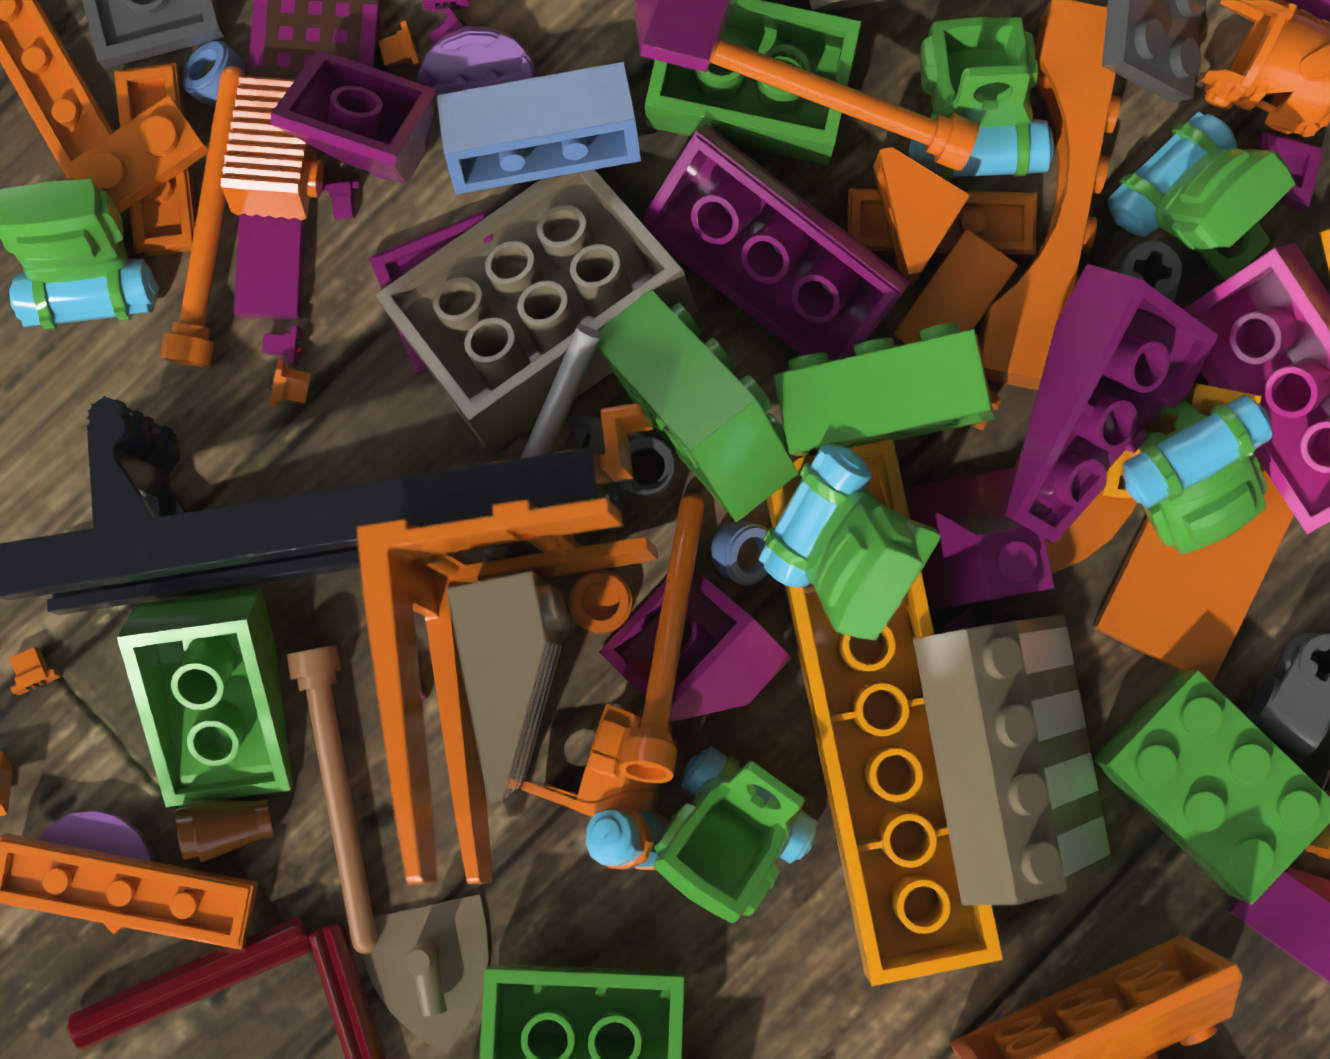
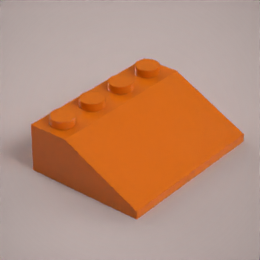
[950,935,1242,1059]

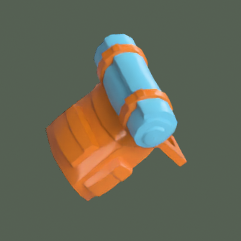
[521,703,677,870]

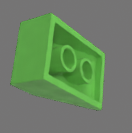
[117,586,293,807]

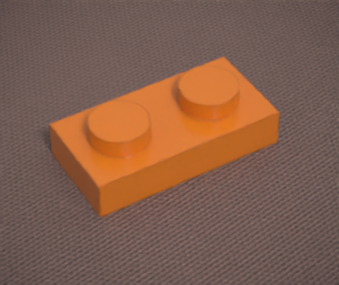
[64,95,208,213]

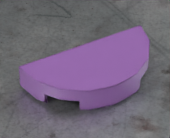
[417,26,539,100]
[38,809,157,862]

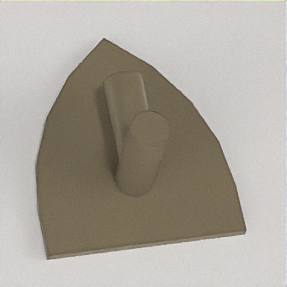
[362,893,489,1054]

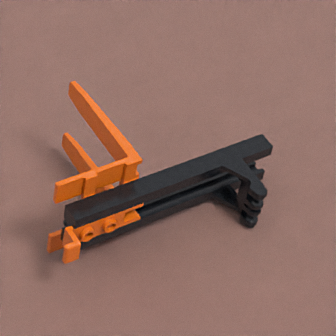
[0,396,659,884]

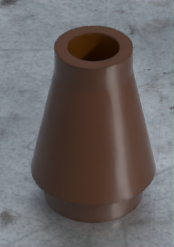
[175,798,274,863]

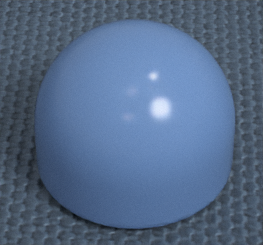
[181,40,247,107]
[710,520,768,586]

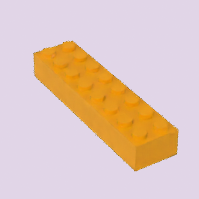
[767,439,1003,986]

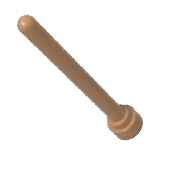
[286,645,378,954]

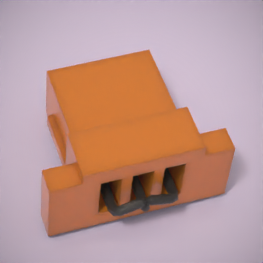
[377,20,422,70]
[268,358,311,407]
[10,647,62,695]

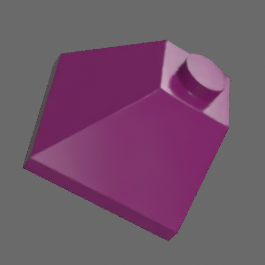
[270,49,438,185]
[903,467,1054,611]
[599,568,792,722]

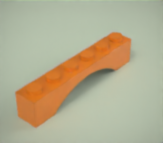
[978,0,1121,390]

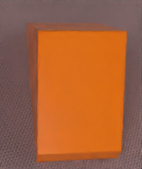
[873,147,970,285]

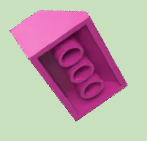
[1183,243,1330,534]

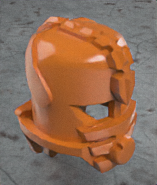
[1198,0,1330,138]

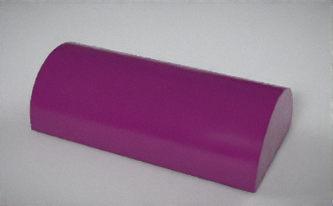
[640,124,911,361]

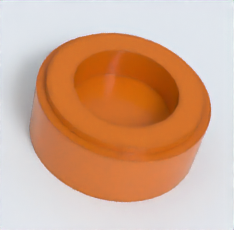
[569,570,633,634]

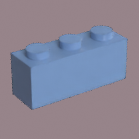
[436,62,641,195]

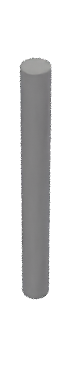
[483,325,601,559]

